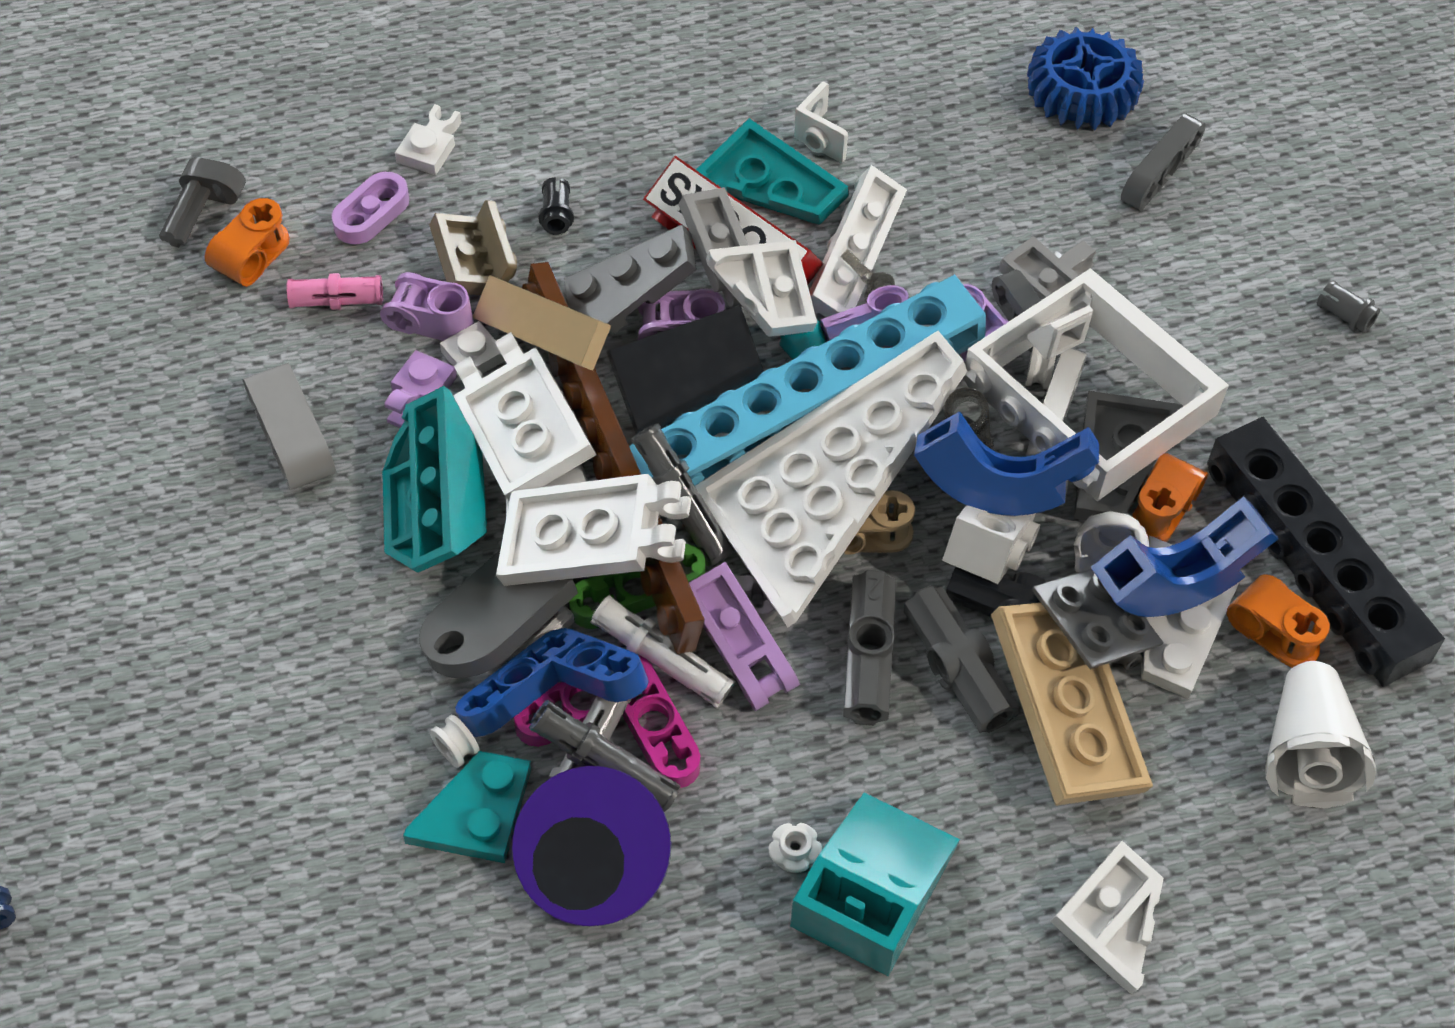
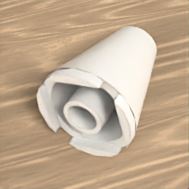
[1265,661,1376,808]

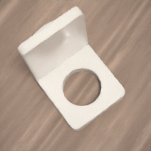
[794,81,848,163]

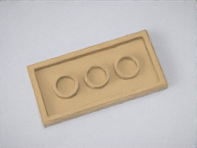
[991,603,1153,806]

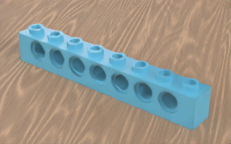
[629,274,986,486]

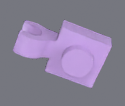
[385,350,457,428]

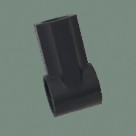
[946,567,1047,617]

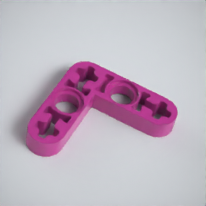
[513,655,700,788]

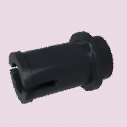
[538,177,574,235]

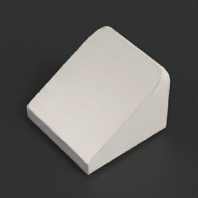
[1027,305,1093,359]

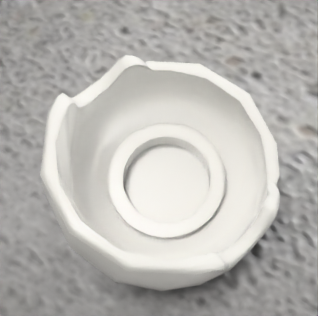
[1074,511,1149,573]

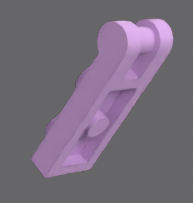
[689,562,800,711]

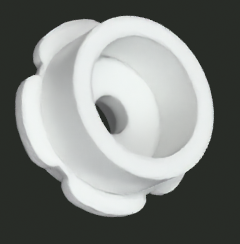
[769,823,822,873]

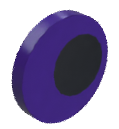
[512,766,672,926]

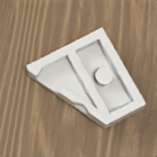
[706,240,817,337]
[1050,841,1164,994]

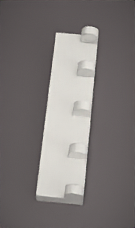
[809,165,907,317]

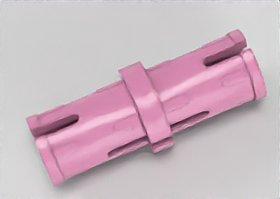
[287,273,383,310]

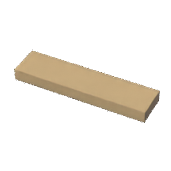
[473,275,611,371]

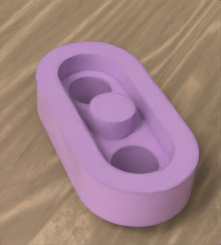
[332,172,409,244]

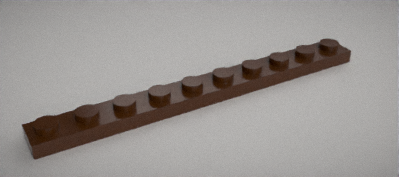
[522,262,705,654]

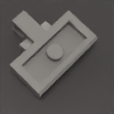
[999,236,1096,300]

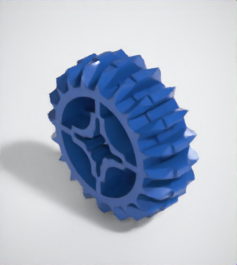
[1027,27,1144,131]

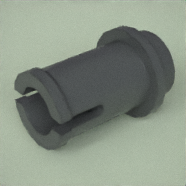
[1317,280,1380,333]

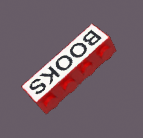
[643,156,824,285]

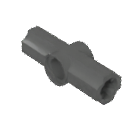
[843,570,896,726]
[903,585,1020,733]

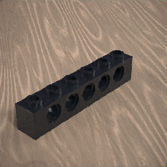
[1207,417,1445,687]

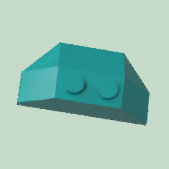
[382,386,487,573]

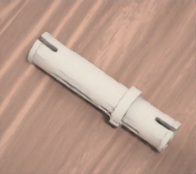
[590,595,736,709]

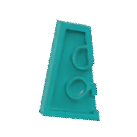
[696,118,849,225]

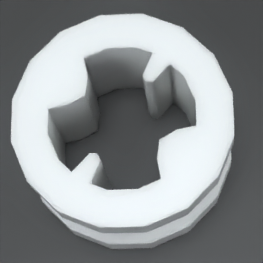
[1025,346,1056,390]
[430,715,480,768]

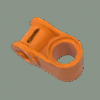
[205,198,290,287]
[1132,452,1208,542]
[1227,574,1330,668]

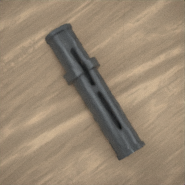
[630,423,734,566]
[529,700,680,812]

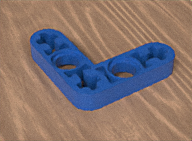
[455,628,649,737]

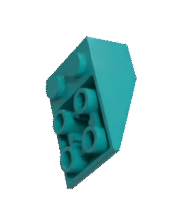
[790,792,960,977]

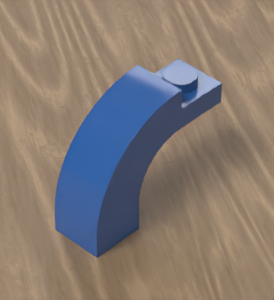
[914,411,1099,516]
[1091,496,1278,617]

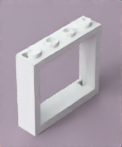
[962,268,1229,501]

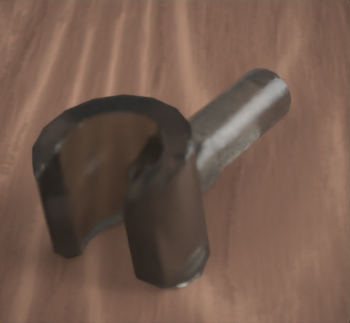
[840,249,895,302]

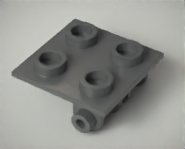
[1032,569,1164,670]

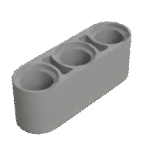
[243,363,336,490]

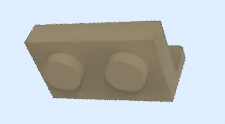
[429,200,517,295]

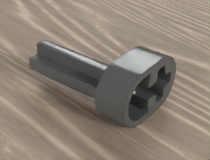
[159,157,246,248]

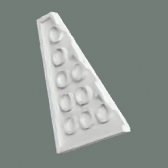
[695,331,967,628]

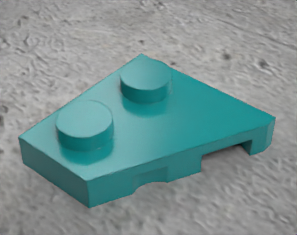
[403,751,532,863]

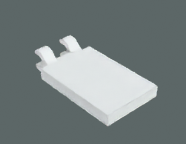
[453,332,597,502]
[496,474,691,586]

